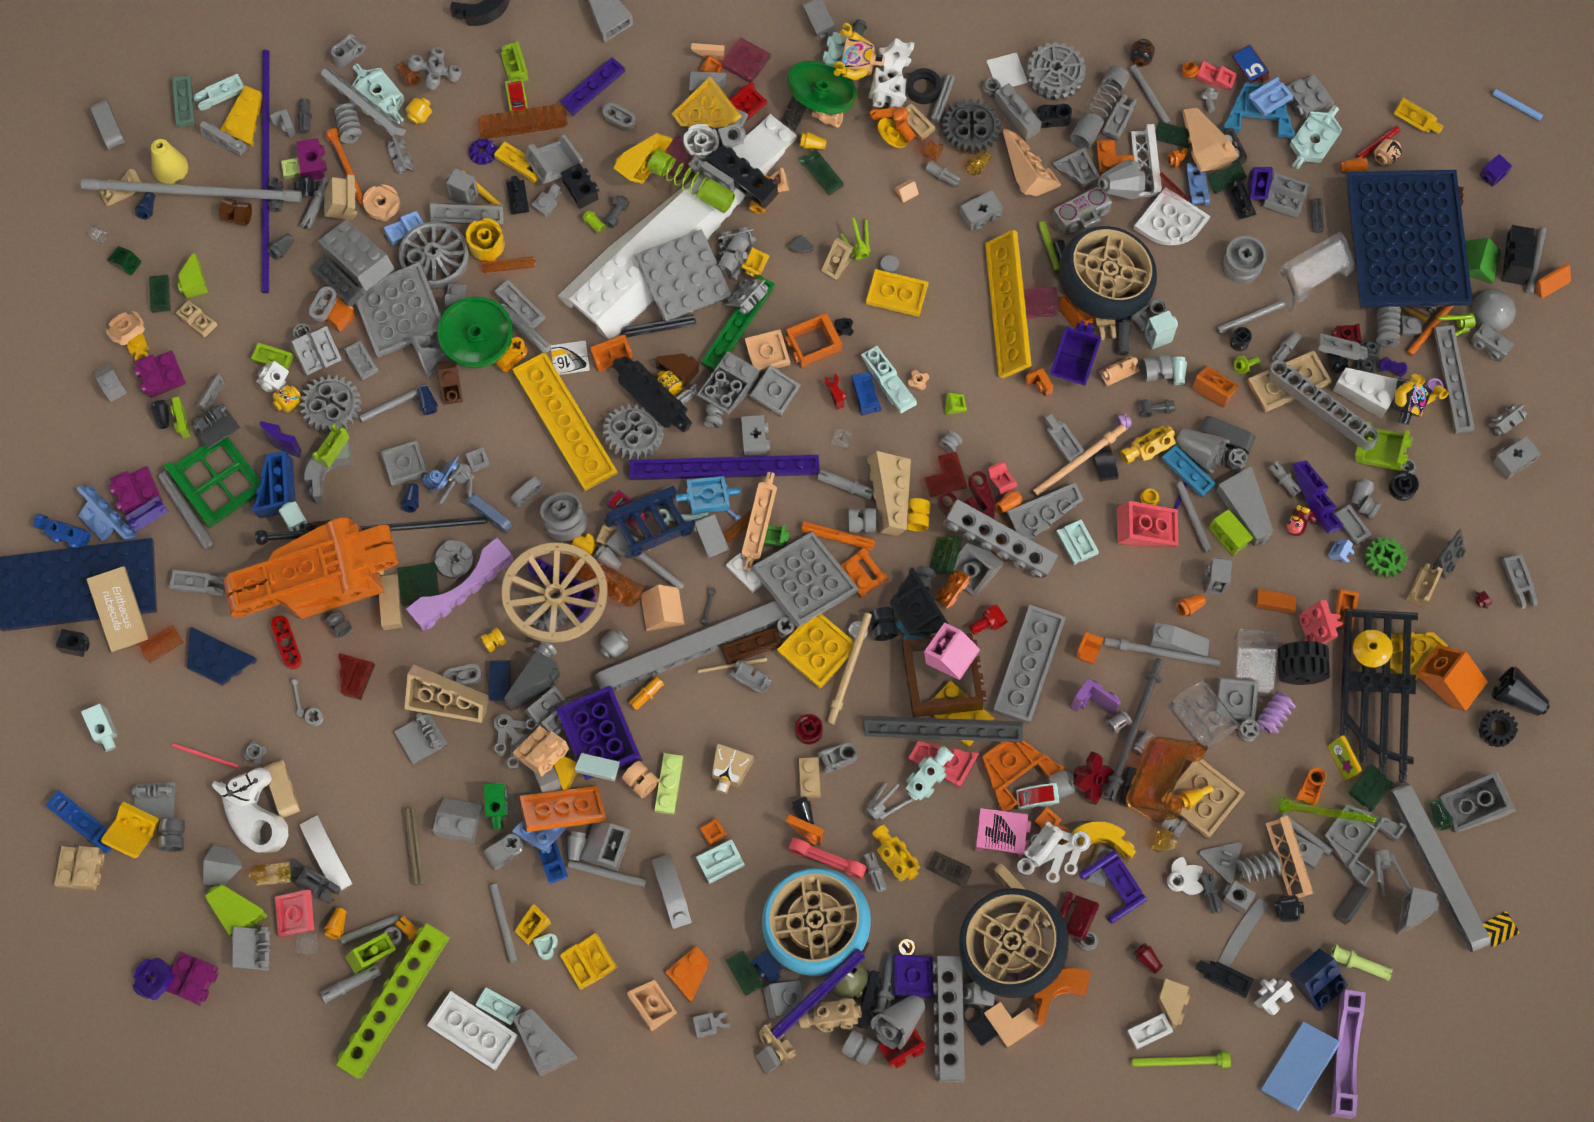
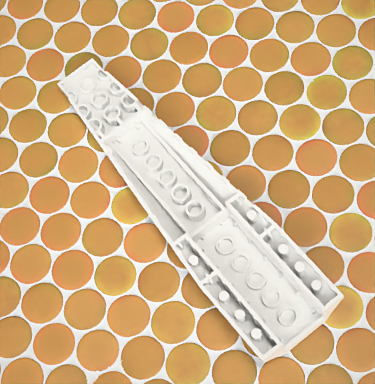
[558,114,797,340]

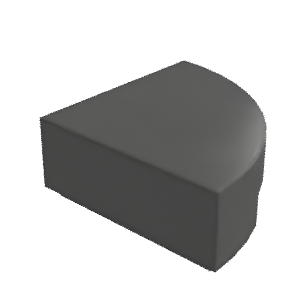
[788,235,814,253]

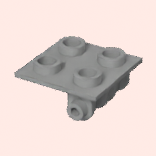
[723,279,768,315]
[394,712,448,764]
[132,782,175,820]
[232,926,271,971]

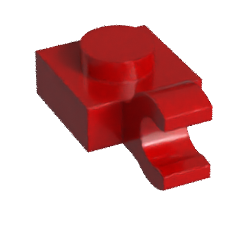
[825,374,846,410]

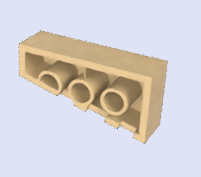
[867,451,911,537]
[405,665,488,723]

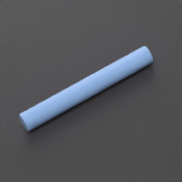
[1493,89,1543,121]

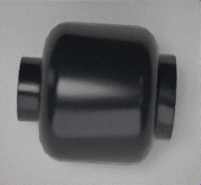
[1275,895,1305,922]

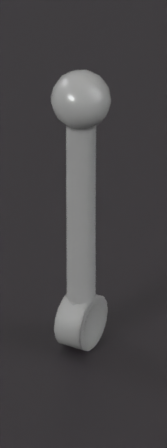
[290,678,305,717]

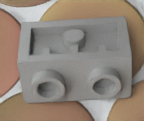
[1470,323,1515,363]

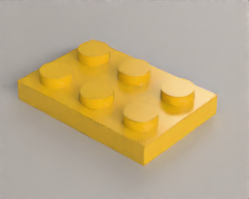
[866,269,929,317]
[932,680,995,748]

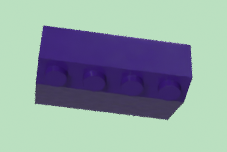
[556,685,643,780]

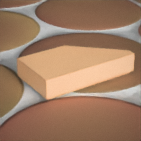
[691,43,725,60]

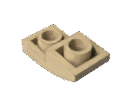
[175,300,217,338]

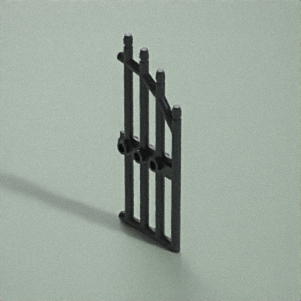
[1340,609,1418,783]

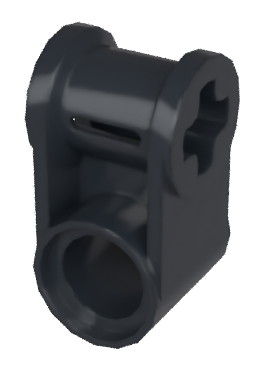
[1037,104,1072,128]

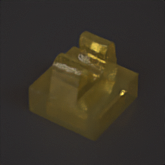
[1151,829,1178,853]

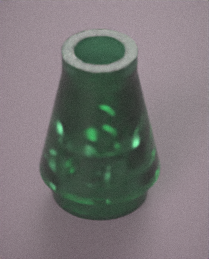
[1430,800,1454,831]

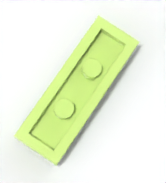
[655,753,684,815]

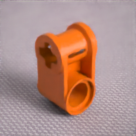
[1296,768,1326,808]

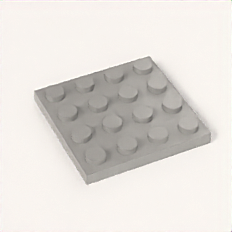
[635,229,732,323]
[356,262,442,358]
[752,531,859,628]

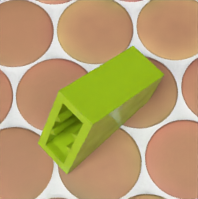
[205,885,268,937]

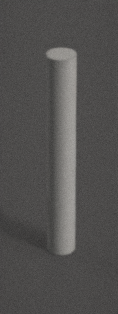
[1279,813,1333,855]
[340,914,400,944]

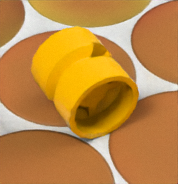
[907,498,930,532]

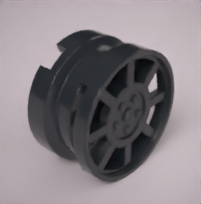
[1389,471,1419,501]

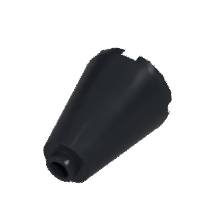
[1492,667,1550,716]

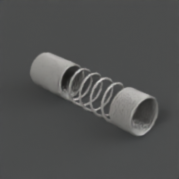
[1070,66,1130,149]

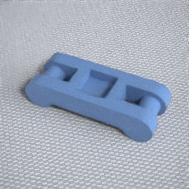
[1186,163,1210,206]

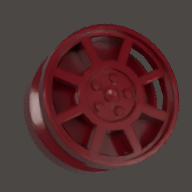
[795,714,823,745]

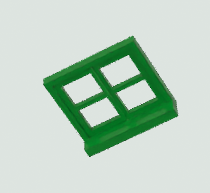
[164,437,261,528]

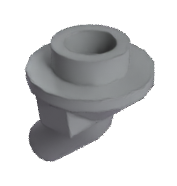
[1200,88,1219,113]

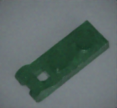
[799,148,844,195]

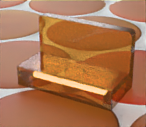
[139,625,184,663]

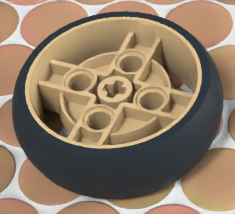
[1059,226,1157,320]
[959,888,1069,998]

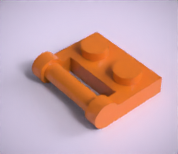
[840,548,889,598]

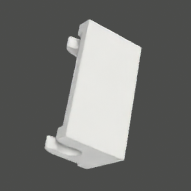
[1023,821,1064,867]

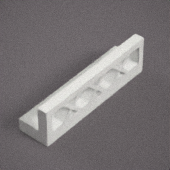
[1130,124,1162,198]

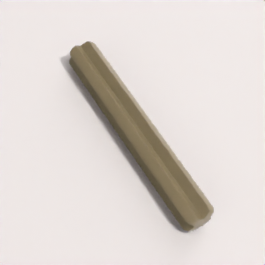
[405,808,425,886]

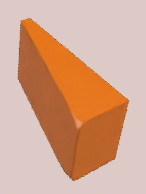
[1335,589,1359,630]

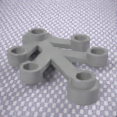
[494,714,537,770]

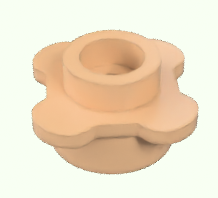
[908,370,929,390]

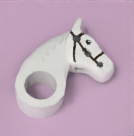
[212,767,289,853]

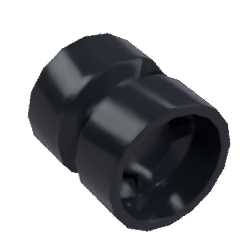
[869,607,898,641]

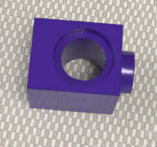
[1480,154,1512,187]

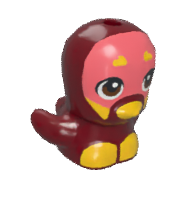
[1286,504,1317,536]

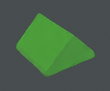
[1465,237,1502,284]

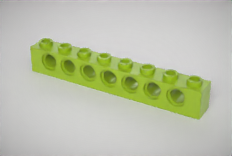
[336,923,450,1079]

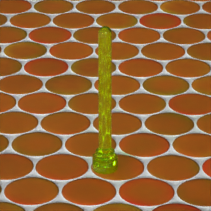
[1279,797,1377,823]

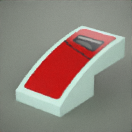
[1016,783,1059,810]

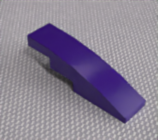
[1292,460,1344,534]

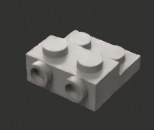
[1286,75,1335,121]

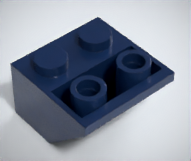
[1290,949,1348,1011]

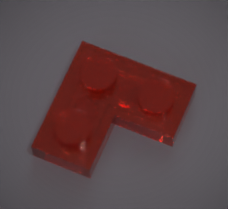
[925,452,967,497]

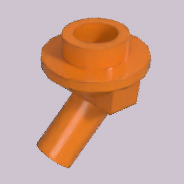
[1167,148,1189,168]

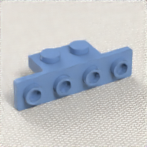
[77,485,137,541]

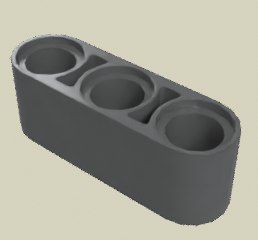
[1199,416,1256,455]

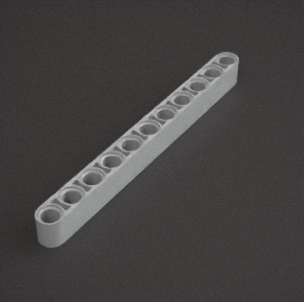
[595,601,790,692]

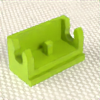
[501,41,529,81]
[312,424,350,468]
[1208,509,1254,556]

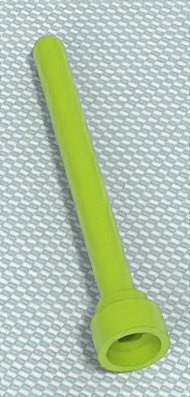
[1131,1051,1231,1068]

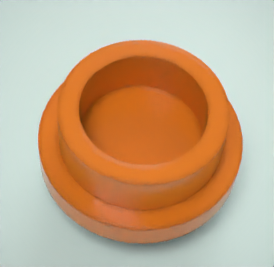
[1182,62,1200,78]

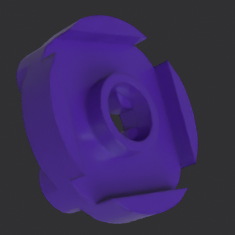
[132,958,174,1000]

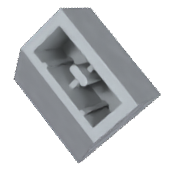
[580,822,631,872]

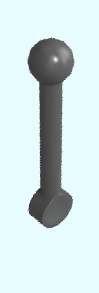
[701,587,716,625]

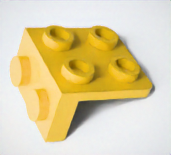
[101,801,159,858]

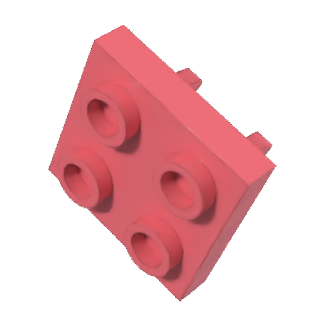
[1298,600,1343,644]

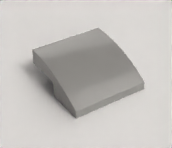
[1263,173,1310,218]
[289,326,342,375]
[524,686,571,735]

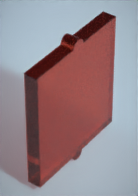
[1159,172,1190,201]

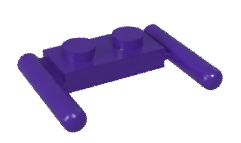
[1079,850,1147,924]

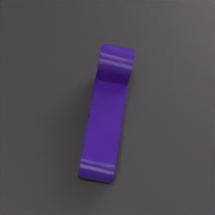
[528,559,596,623]

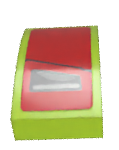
[505,79,529,117]

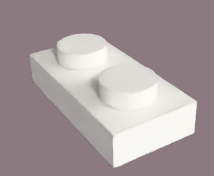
[726,553,763,593]
[1127,1013,1173,1050]

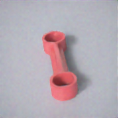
[788,838,867,879]

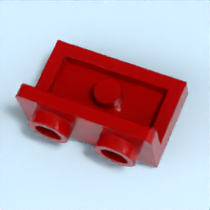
[728,82,767,122]
[878,1028,926,1069]

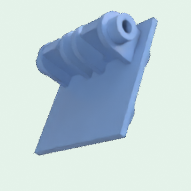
[422,456,459,493]
[512,819,567,854]

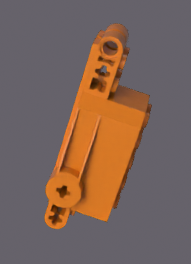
[223,517,398,619]

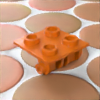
[935,569,970,609]

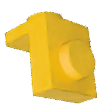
[741,247,770,277]

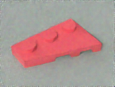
[908,741,979,788]

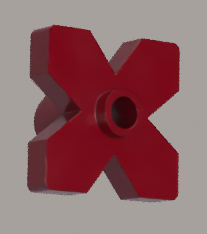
[1073,751,1114,805]

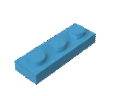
[1161,445,1216,498]

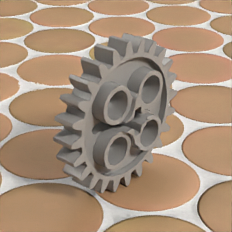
[299,375,362,433]
[602,404,664,460]

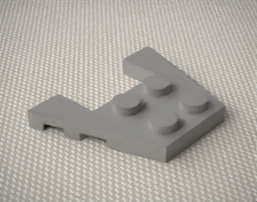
[1324,805,1407,886]

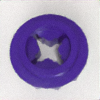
[468,138,497,165]

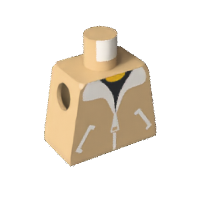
[712,744,754,795]

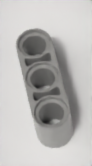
[90,99,125,150]

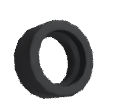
[907,68,941,104]

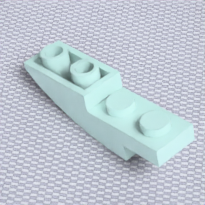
[861,346,917,413]

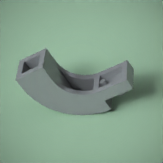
[304,441,352,504]
[651,854,692,929]

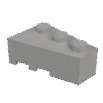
[513,1008,578,1077]

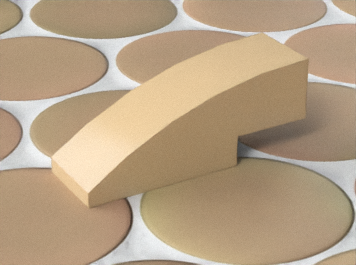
[379,574,403,630]

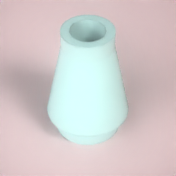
[1171,357,1187,385]

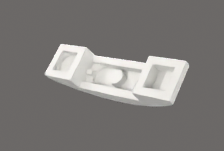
[300,816,352,894]

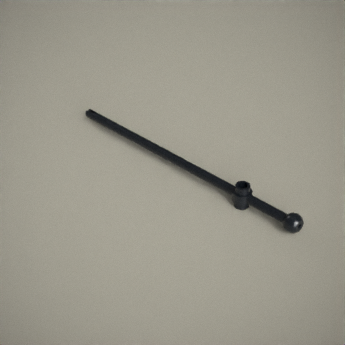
[255,517,488,545]

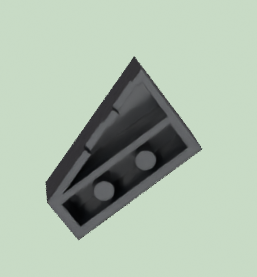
[1502,225,1536,285]

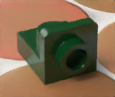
[107,246,141,275]

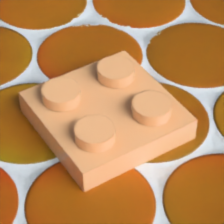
[745,329,790,373]

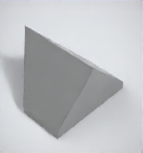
[410,335,445,379]
[203,845,243,886]

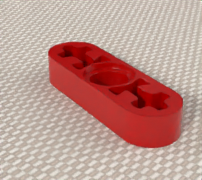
[271,616,302,670]

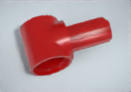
[969,604,1008,635]

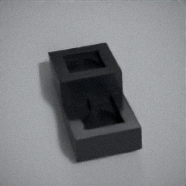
[1092,446,1119,482]

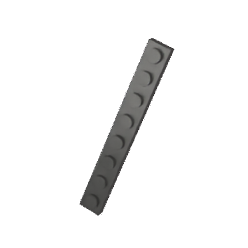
[864,716,1023,742]

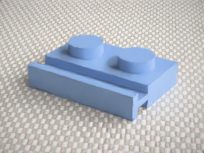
[1248,77,1293,117]

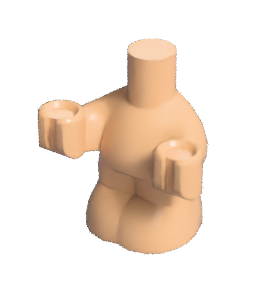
[812,110,843,128]

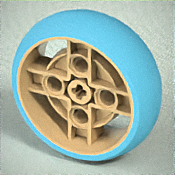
[762,868,871,976]

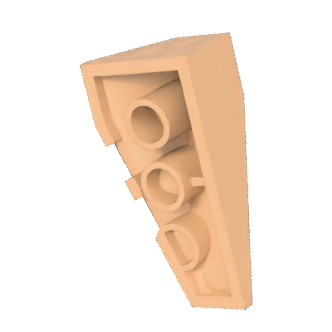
[1182,108,1238,172]
[1003,129,1061,197]

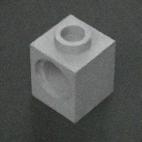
[717,123,746,148]
[1222,881,1256,914]

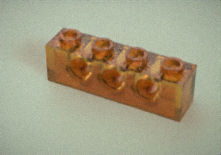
[564,556,645,608]

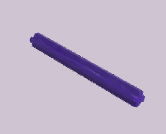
[770,949,865,1039]

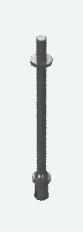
[1103,658,1163,802]

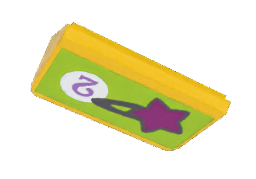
[1328,735,1362,780]

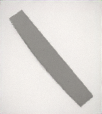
[1218,898,1268,967]

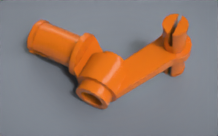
[870,106,917,143]

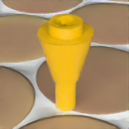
[1178,784,1214,810]

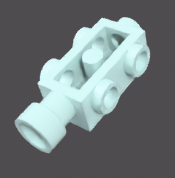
[906,745,954,800]

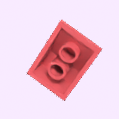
[1117,501,1179,547]

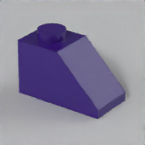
[1247,167,1273,199]

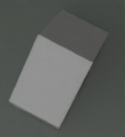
[534,767,563,793]

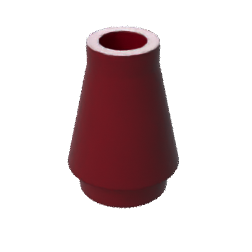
[1133,943,1163,974]

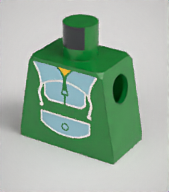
[484,783,508,830]

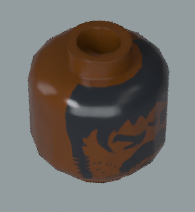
[1130,39,1155,67]

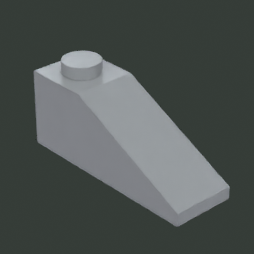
[1150,622,1210,657]

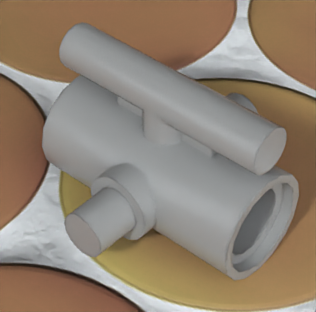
[717,235,751,281]

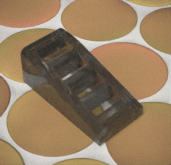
[926,851,972,888]

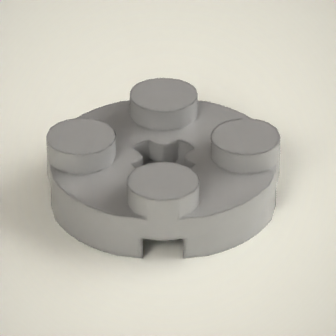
[435,540,474,579]

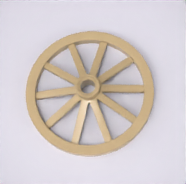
[502,543,608,643]

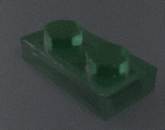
[149,274,171,313]

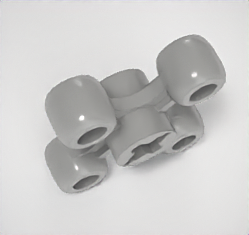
[408,47,462,90]

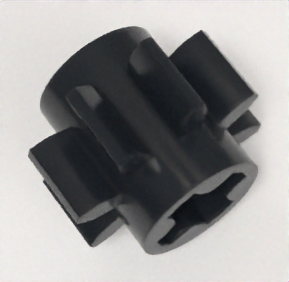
[294,176,317,196]

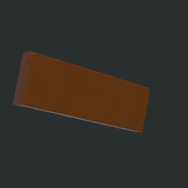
[721,627,782,664]

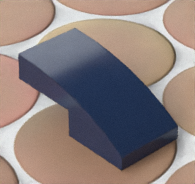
[490,660,511,701]

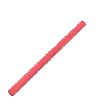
[172,743,239,769]

